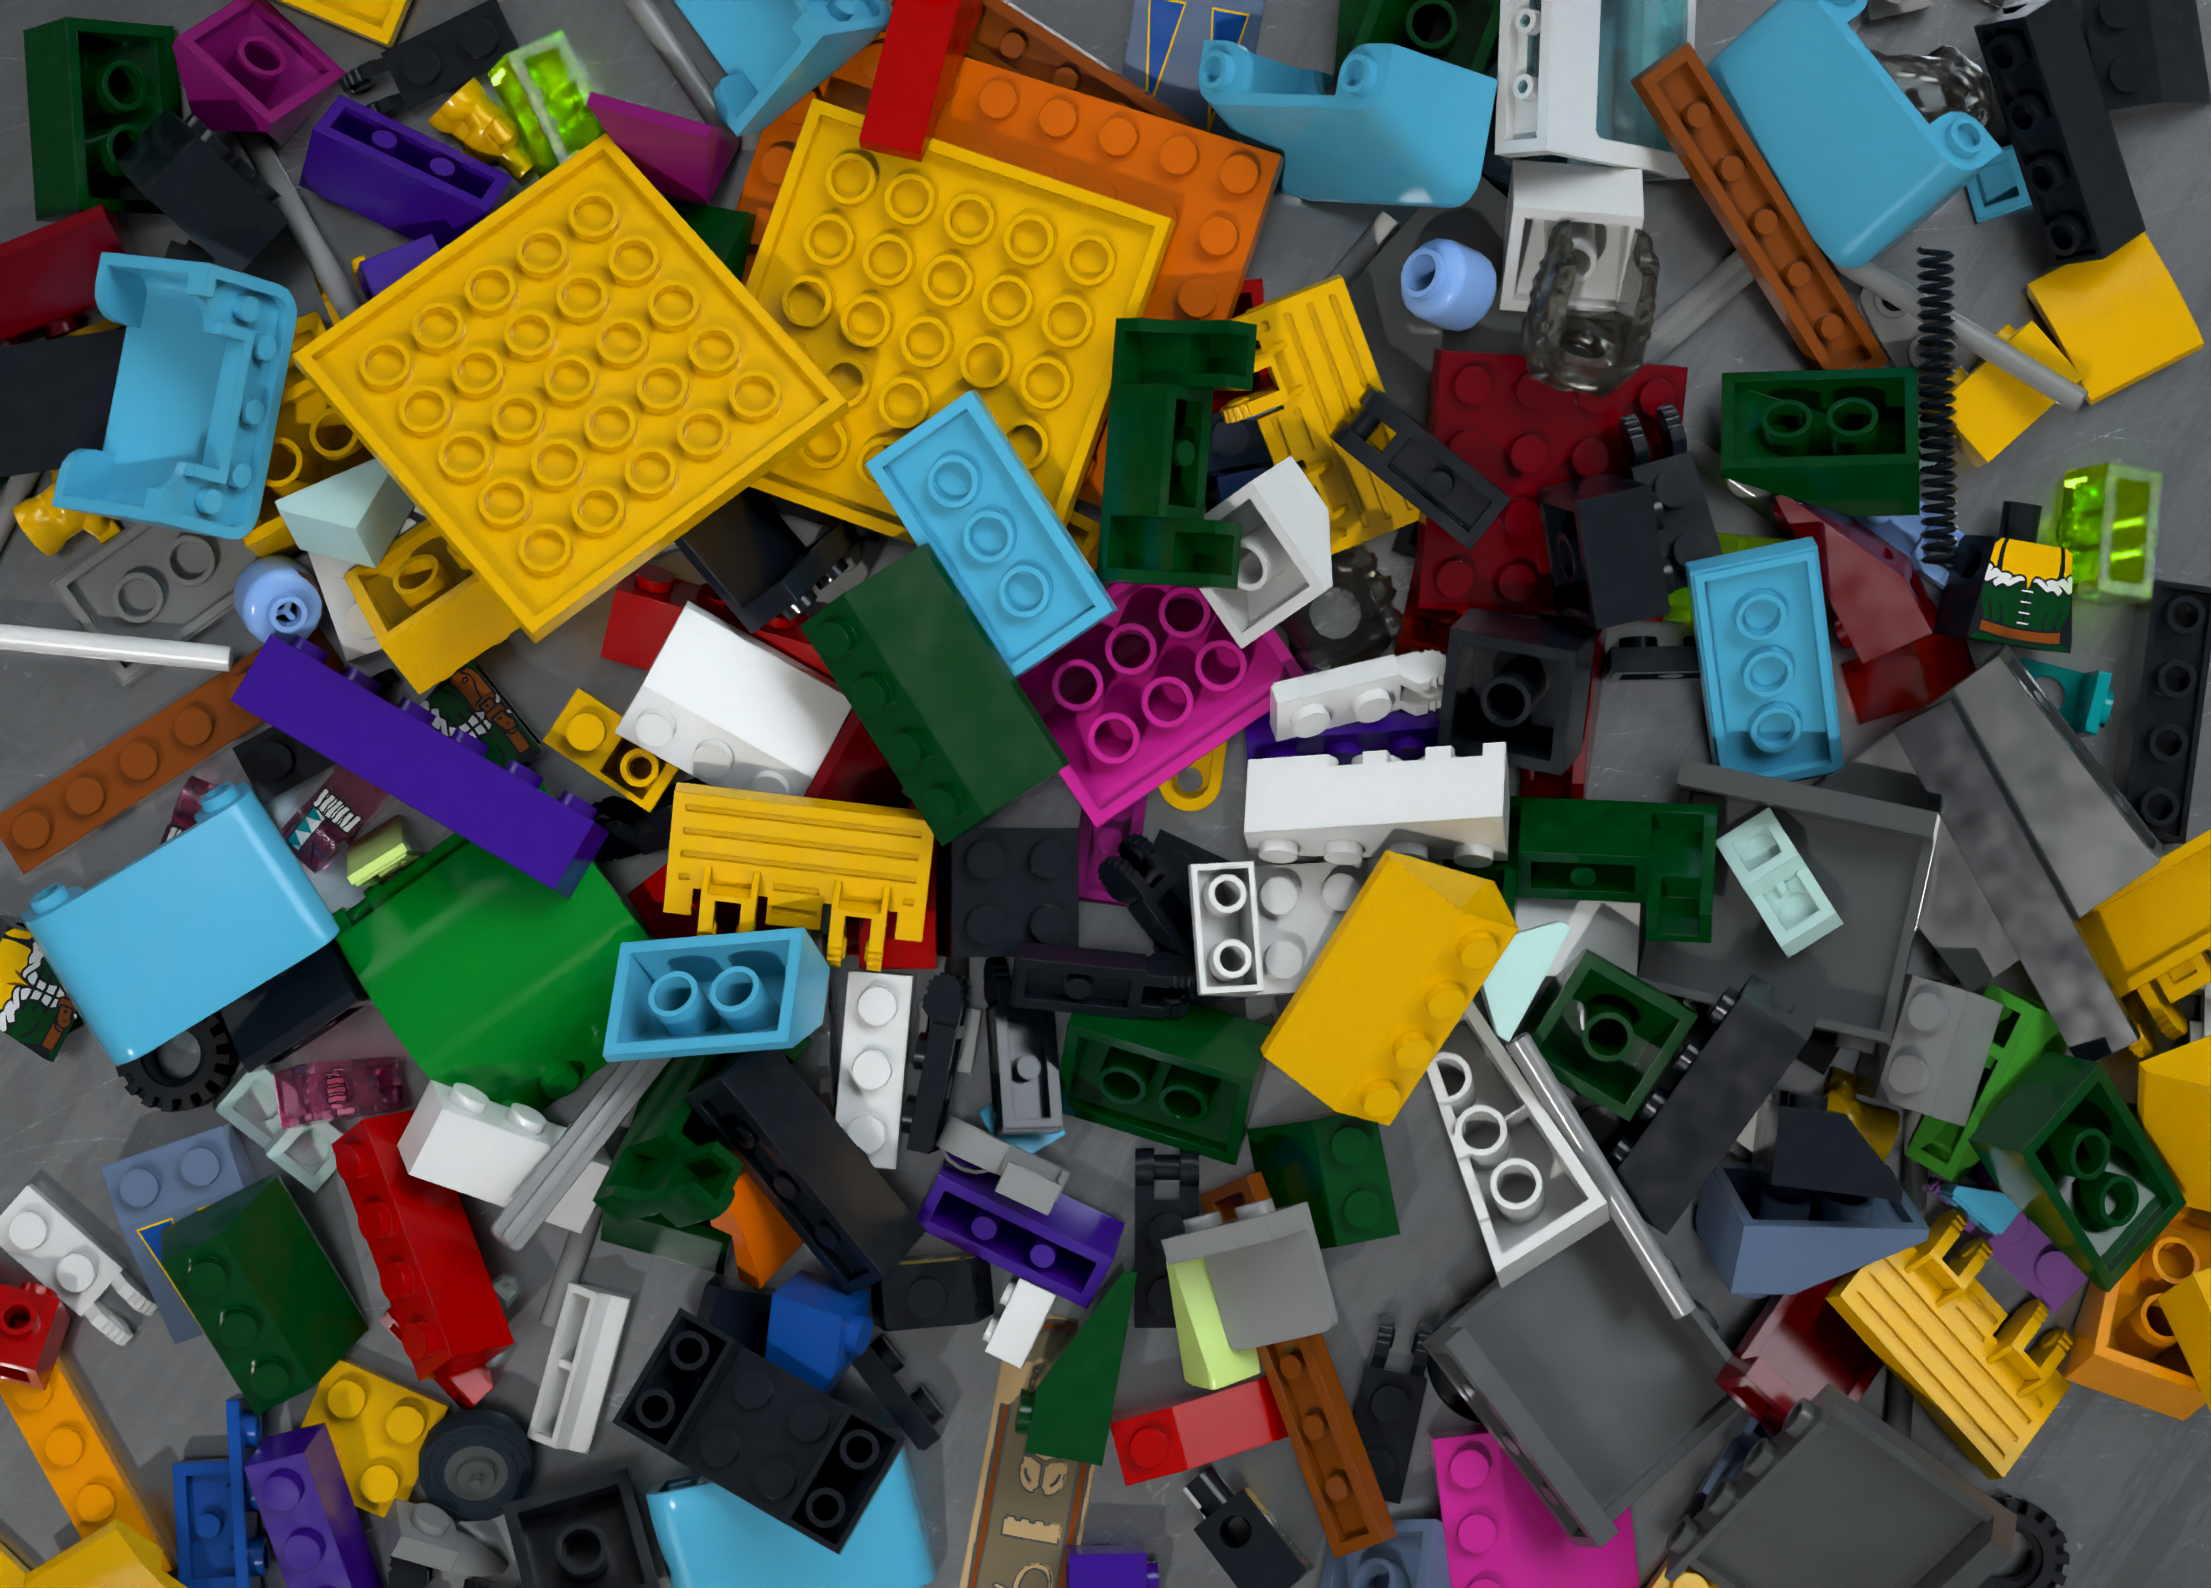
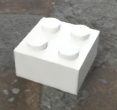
[982,1277,1057,1369]

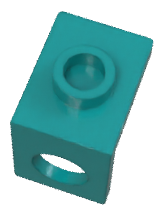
[2020,658,2114,738]

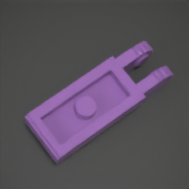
[1927,1160,2088,1314]

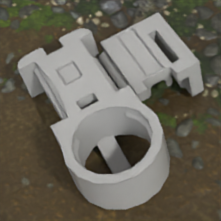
[936,1116,1070,1216]

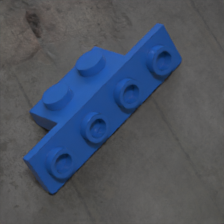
[172,1393,270,1588]

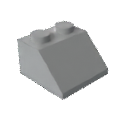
[1855,974,2004,1128]

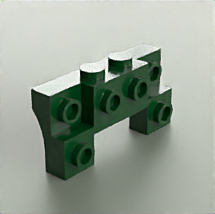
[1097,318,1257,590]
[1453,796,1718,943]
[592,1036,809,1228]

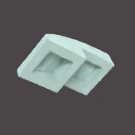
[1716,807,1844,958]
[213,1067,346,1193]

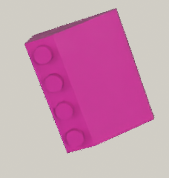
[1016,583,1305,828]
[1428,1424,1640,1588]

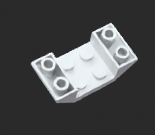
[1188,858,1443,997]

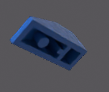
[765,1270,873,1395]

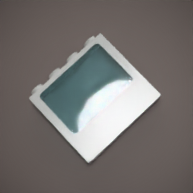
[1494,0,1696,182]

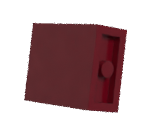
[1714,1275,1884,1436]

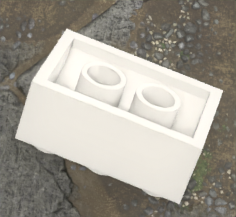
[614,601,852,797]

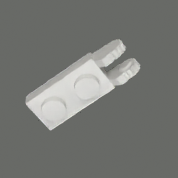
[1270,649,1446,742]
[0,1184,158,1347]

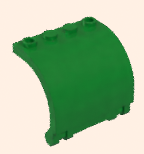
[332,768,653,1113]

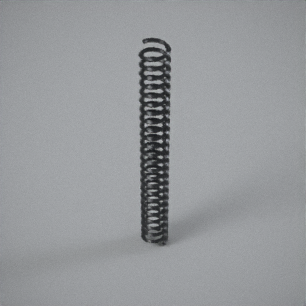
[1916,247,1959,568]

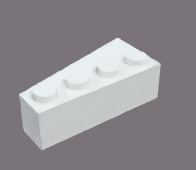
[1244,742,1510,868]
[1426,1001,1610,1289]

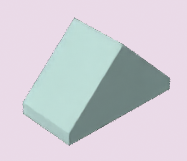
[275,458,415,569]
[1480,921,1572,1042]

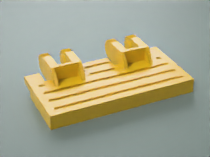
[1220,274,1420,555]
[663,782,934,972]
[2077,829,2211,1058]
[1825,1208,2074,1480]

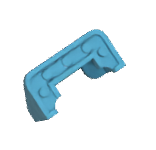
[673,0,891,137]
[1705,0,2003,269]
[1198,40,1498,208]
[52,252,297,540]
[19,782,340,1065]
[646,1426,937,1588]

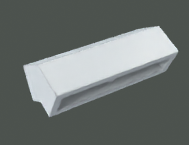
[527,1282,633,1455]

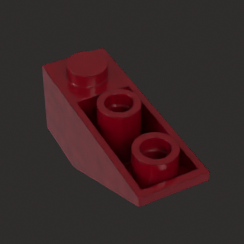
[1773,494,1938,664]

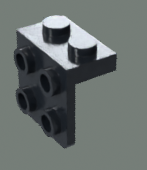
[674,487,861,634]

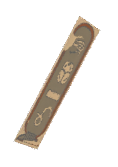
[959,1314,1095,1588]

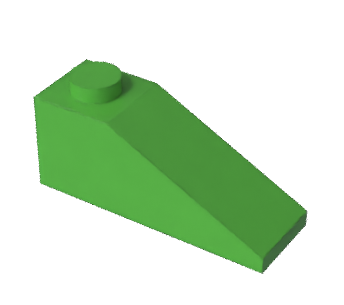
[1905,982,2068,1184]

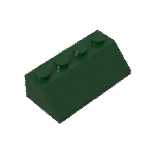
[800,543,1070,847]

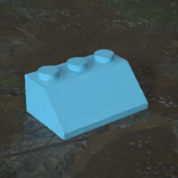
[602,927,830,1062]

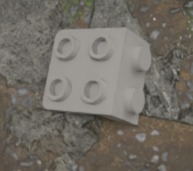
[1161,1198,1338,1351]

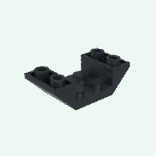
[612,1308,907,1555]

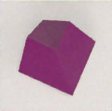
[172,0,346,147]
[587,91,742,205]

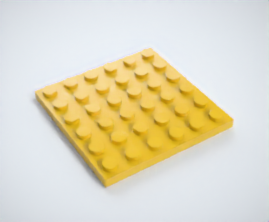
[745,98,1176,546]
[293,133,849,644]

